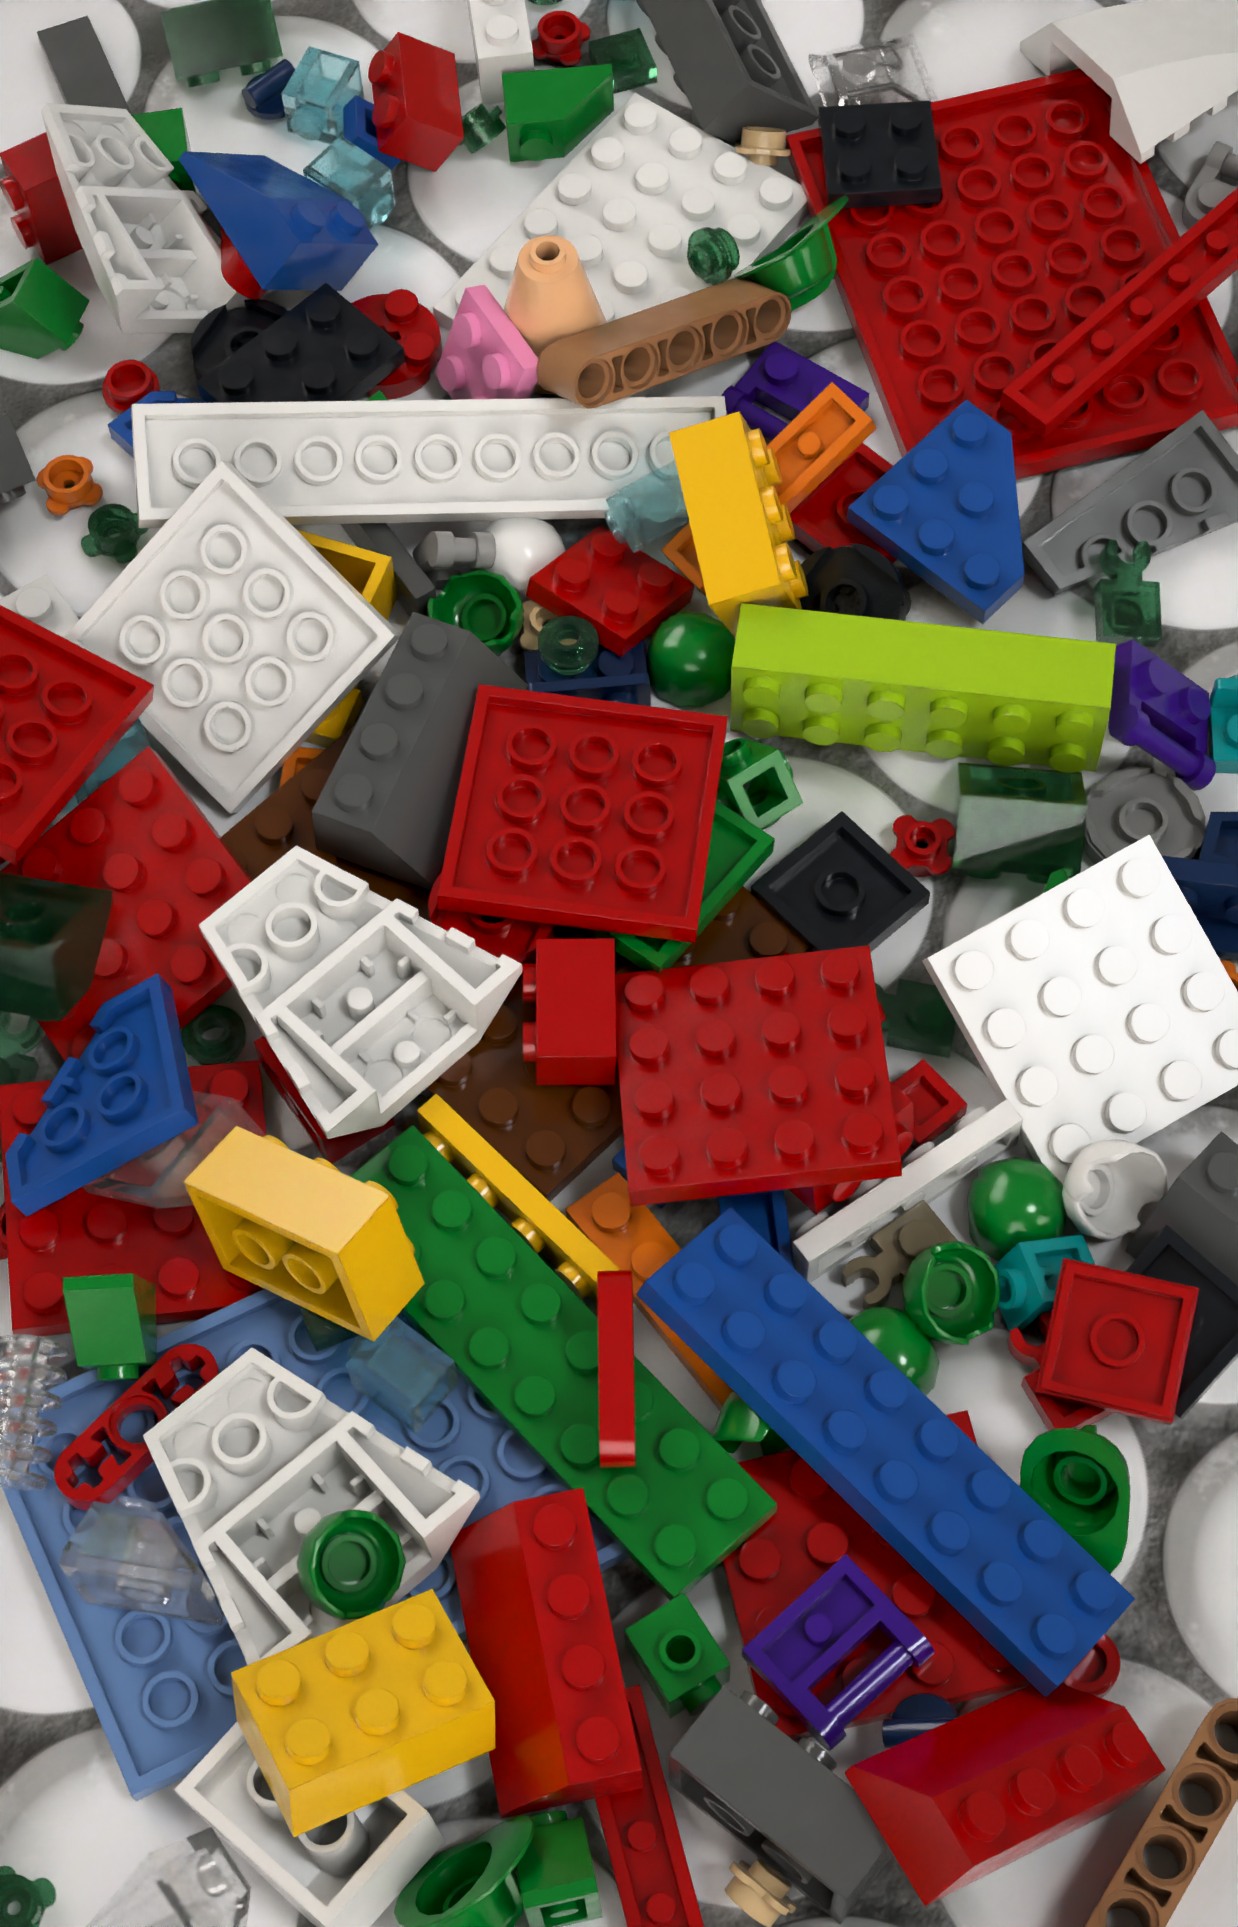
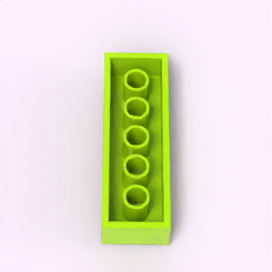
[730,603,1116,773]

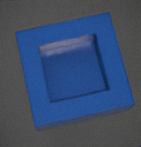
[343,95,401,172]

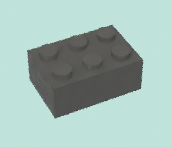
[669,1685,893,1924]

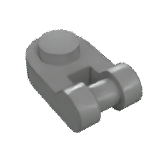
[1182,141,1238,230]
[412,531,496,590]

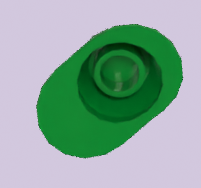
[734,195,849,311]
[1020,1425,1130,1574]
[394,1815,535,1927]

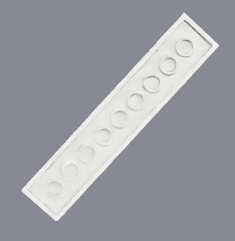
[131,396,727,528]

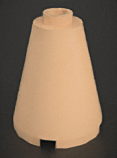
[504,235,607,395]

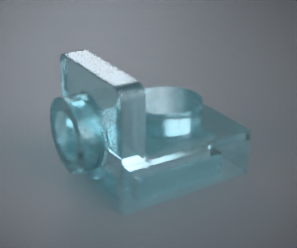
[604,460,689,553]

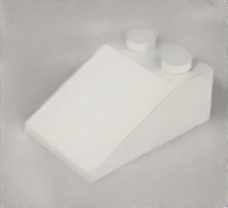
[174,1722,445,1927]

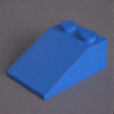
[179,151,379,291]

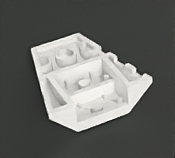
[1020,0,1238,164]
[41,103,275,334]
[199,845,523,1139]
[143,1347,480,1665]

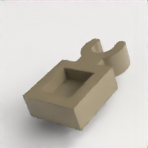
[841,1200,958,1309]

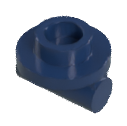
[241,59,299,120]
[882,1693,959,1748]

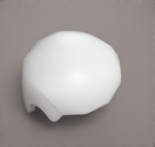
[476,517,566,601]
[1062,1139,1167,1241]

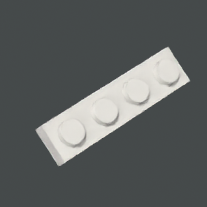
[792,1099,1023,1283]

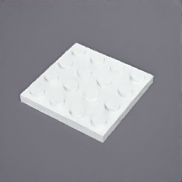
[63,461,401,814]
[922,835,1238,1185]

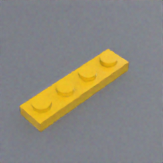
[417,1094,620,1305]

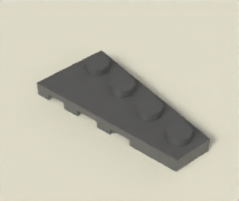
[1022,410,1238,596]

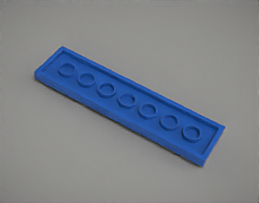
[636,1207,1135,1698]

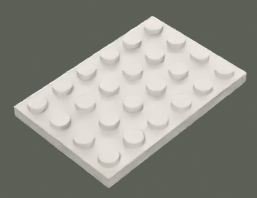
[433,93,809,398]

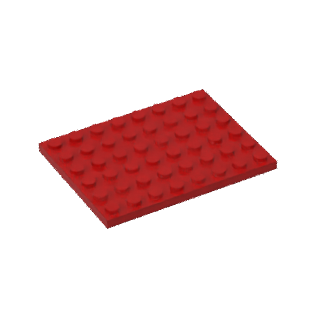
[785,69,1238,480]

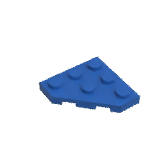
[847,399,1025,625]
[5,973,199,1217]

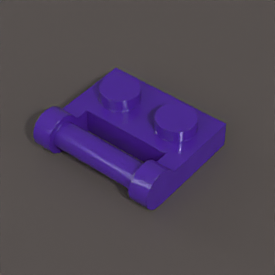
[721,341,870,441]
[1108,639,1216,791]
[741,1554,934,1751]

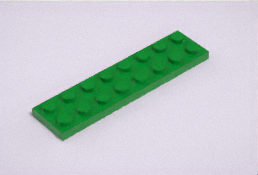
[350,1125,777,1601]

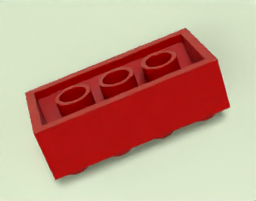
[450,1487,643,1818]
[844,1684,1166,1906]

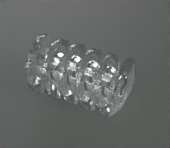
[0,1334,71,1491]

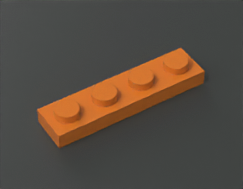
[661,382,877,596]
[565,1172,734,1411]

